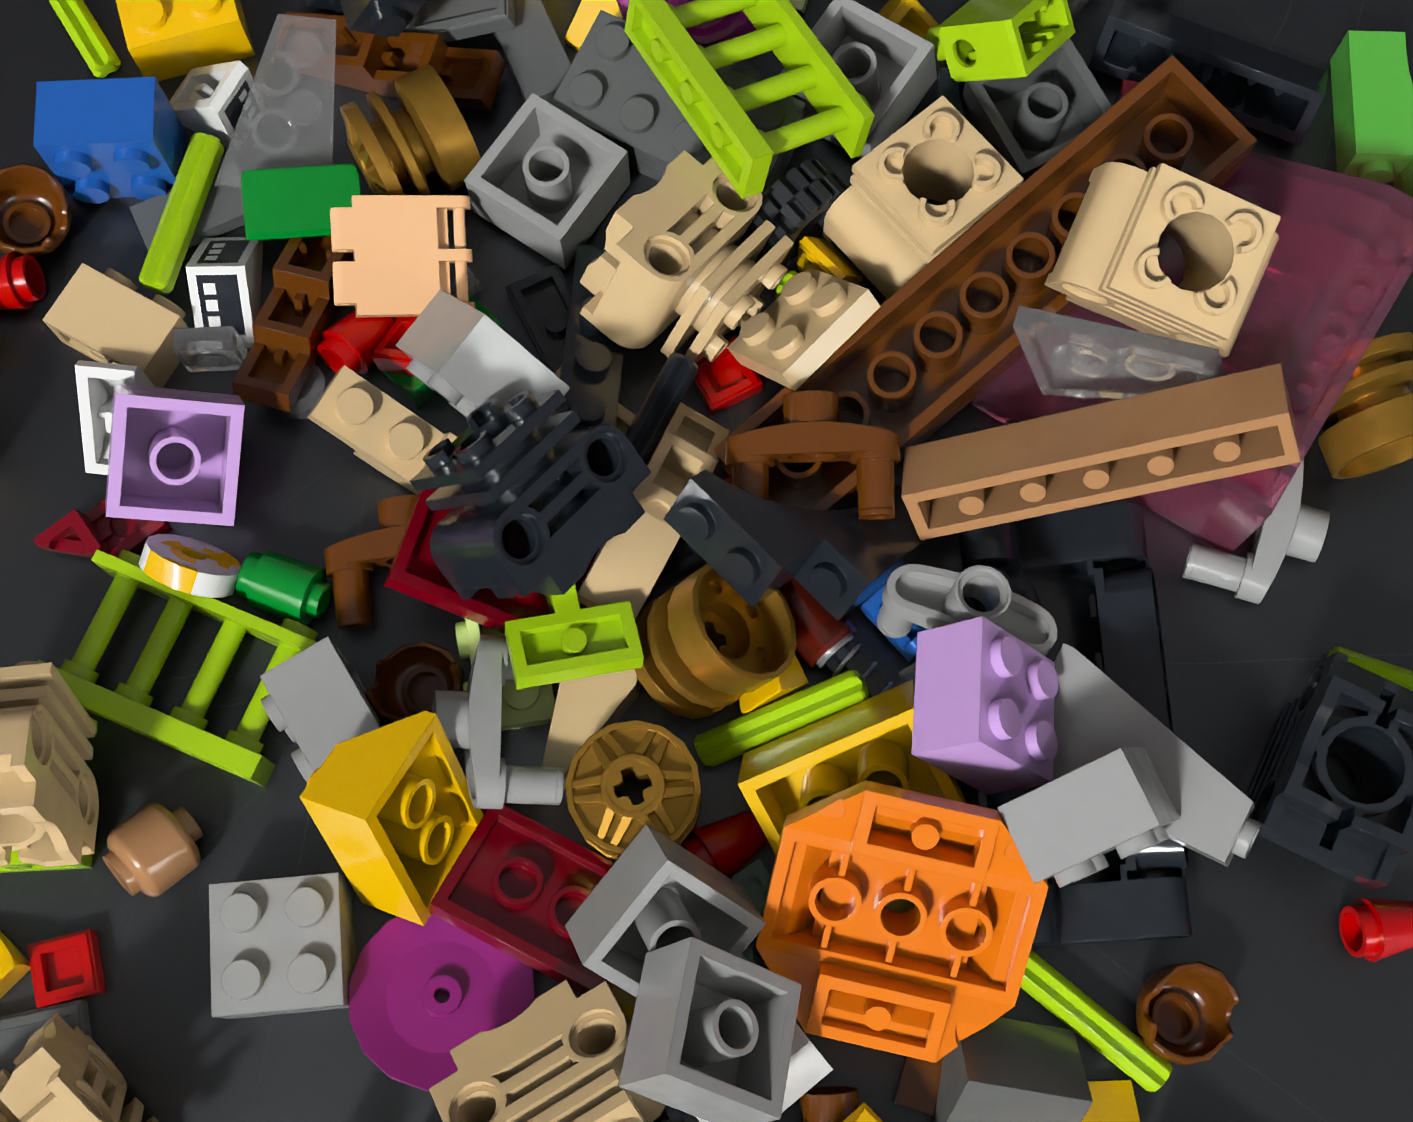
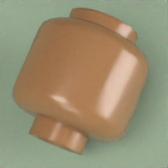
[102,802,203,897]

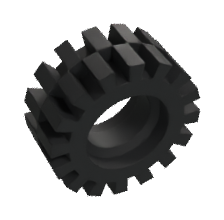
[746,158,849,266]

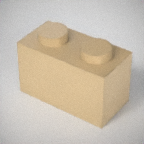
[43,263,196,388]

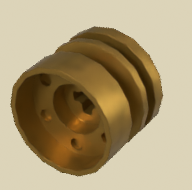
[340,64,481,195]
[1295,332,1413,480]
[634,563,797,719]
[565,720,702,863]

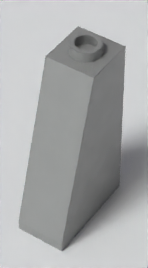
[1053,643,1261,867]

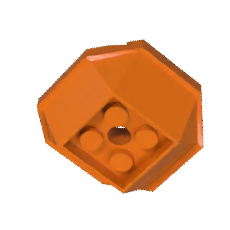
[756,780,1049,1063]

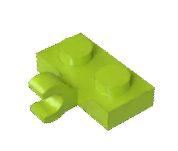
[505,584,644,690]

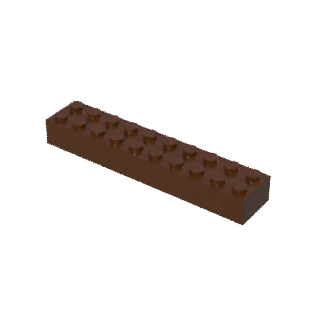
[713,55,1257,510]

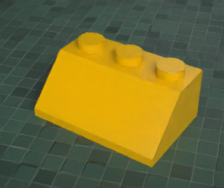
[738,680,966,854]
[299,711,484,926]

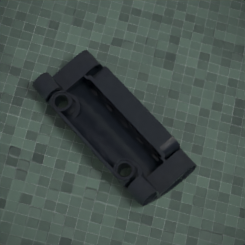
[959,503,1193,946]

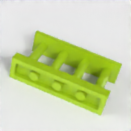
[624,0,875,200]
[38,550,318,788]

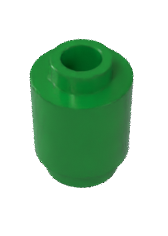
[236,551,333,626]

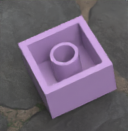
[105,384,245,526]
[912,616,1059,795]

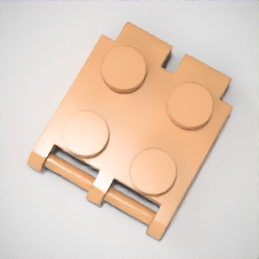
[330,195,475,317]

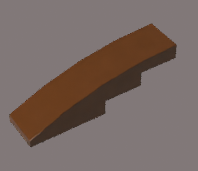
[268,12,506,112]
[231,236,353,412]

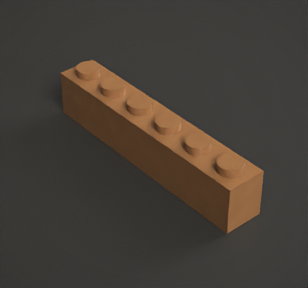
[901,363,1301,540]

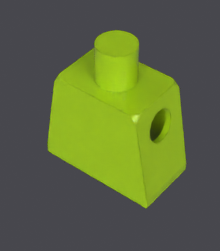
[925,0,1076,82]

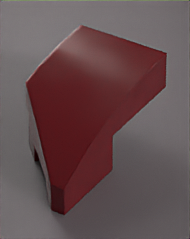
[33,499,173,558]

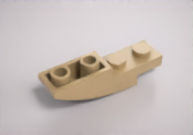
[307,365,457,495]
[577,403,730,618]

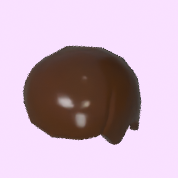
[0,163,72,258]
[366,641,465,724]
[1136,961,1239,1065]

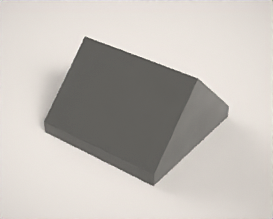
[934,1017,1093,1122]

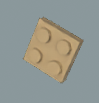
[727,267,881,391]

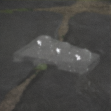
[214,14,336,189]
[1013,306,1226,399]

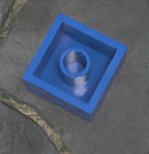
[33,77,187,204]

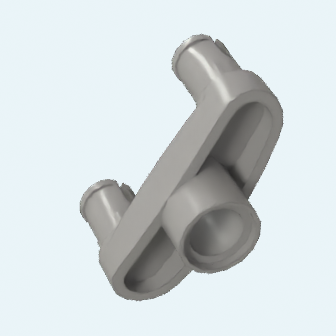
[1182,448,1330,604]
[877,564,1058,656]
[432,635,564,810]

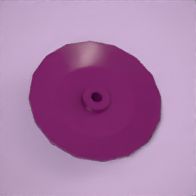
[349,914,535,1091]

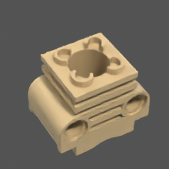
[822,95,1024,299]
[580,150,794,364]
[1044,162,1281,359]
[0,661,99,868]
[429,980,666,1122]
[0,1013,159,1122]

